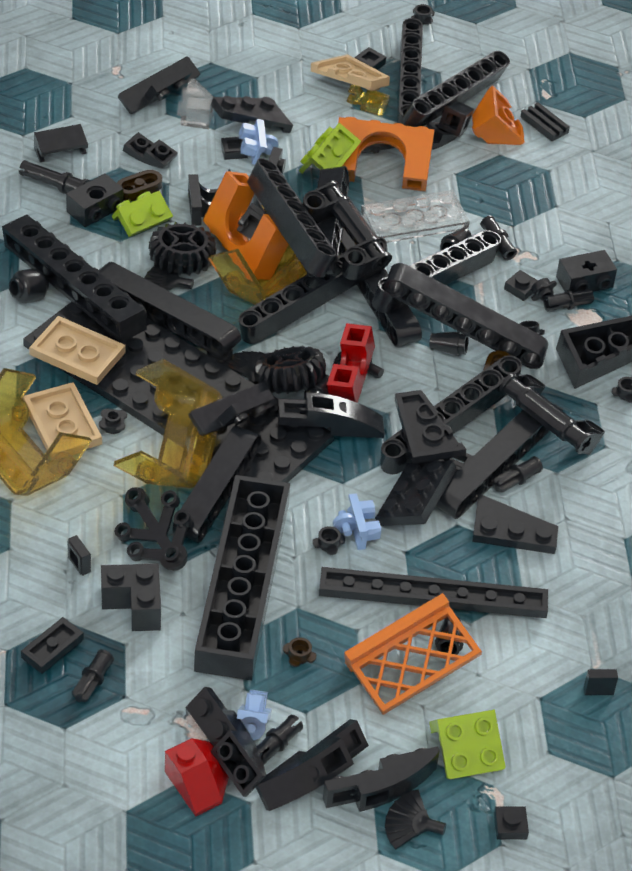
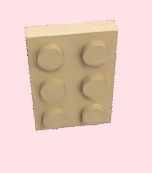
[29,316,125,385]
[23,382,102,459]

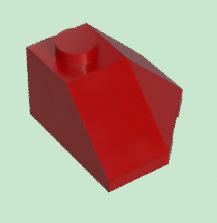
[165,738,229,817]

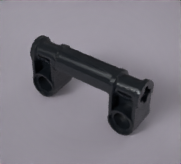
[303,181,392,280]
[499,373,605,455]

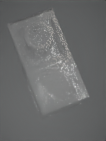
[177,78,213,129]

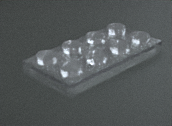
[361,190,470,243]

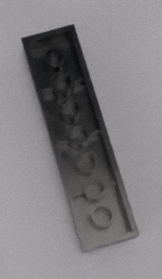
[194,475,290,681]

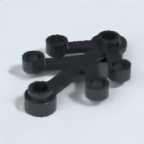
[114,487,193,571]

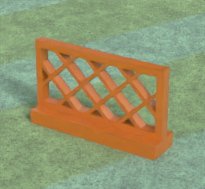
[344,593,482,715]

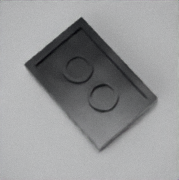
[375,460,457,526]

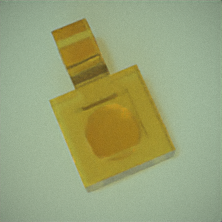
[347,84,390,116]

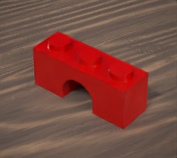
[327,323,375,403]

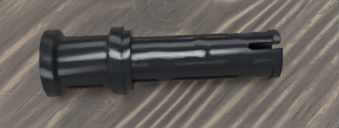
[19,160,90,194]

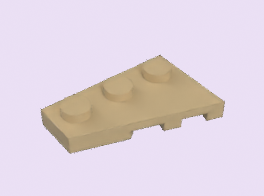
[310,54,390,91]

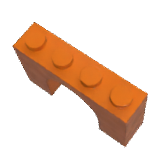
[338,117,434,192]
[203,171,289,280]

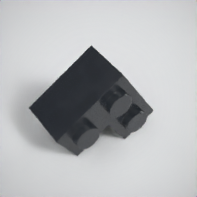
[101,563,161,631]

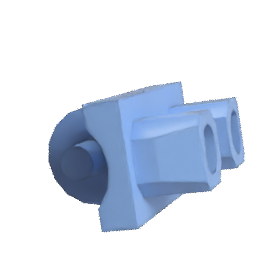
[239,119,278,165]
[333,493,381,550]
[237,689,272,740]

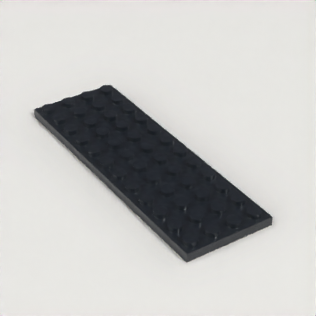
[23,302,334,483]

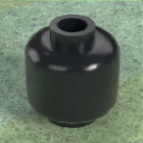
[9,268,49,303]

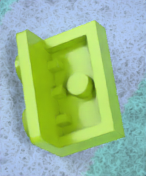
[112,191,173,237]

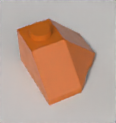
[472,86,525,145]

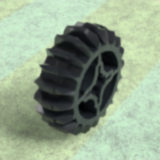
[148,222,217,276]
[255,345,326,394]

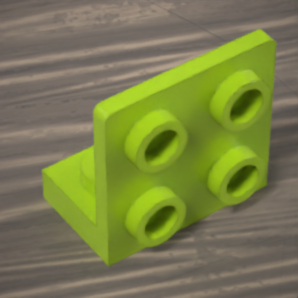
[298,123,361,173]
[429,709,506,779]

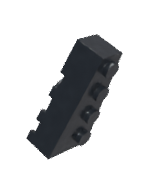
[556,316,632,389]

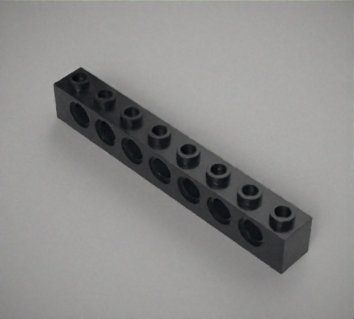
[2,214,147,343]

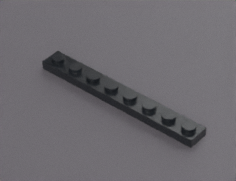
[319,567,548,618]

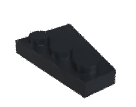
[210,96,294,133]
[394,390,467,464]
[472,494,559,554]

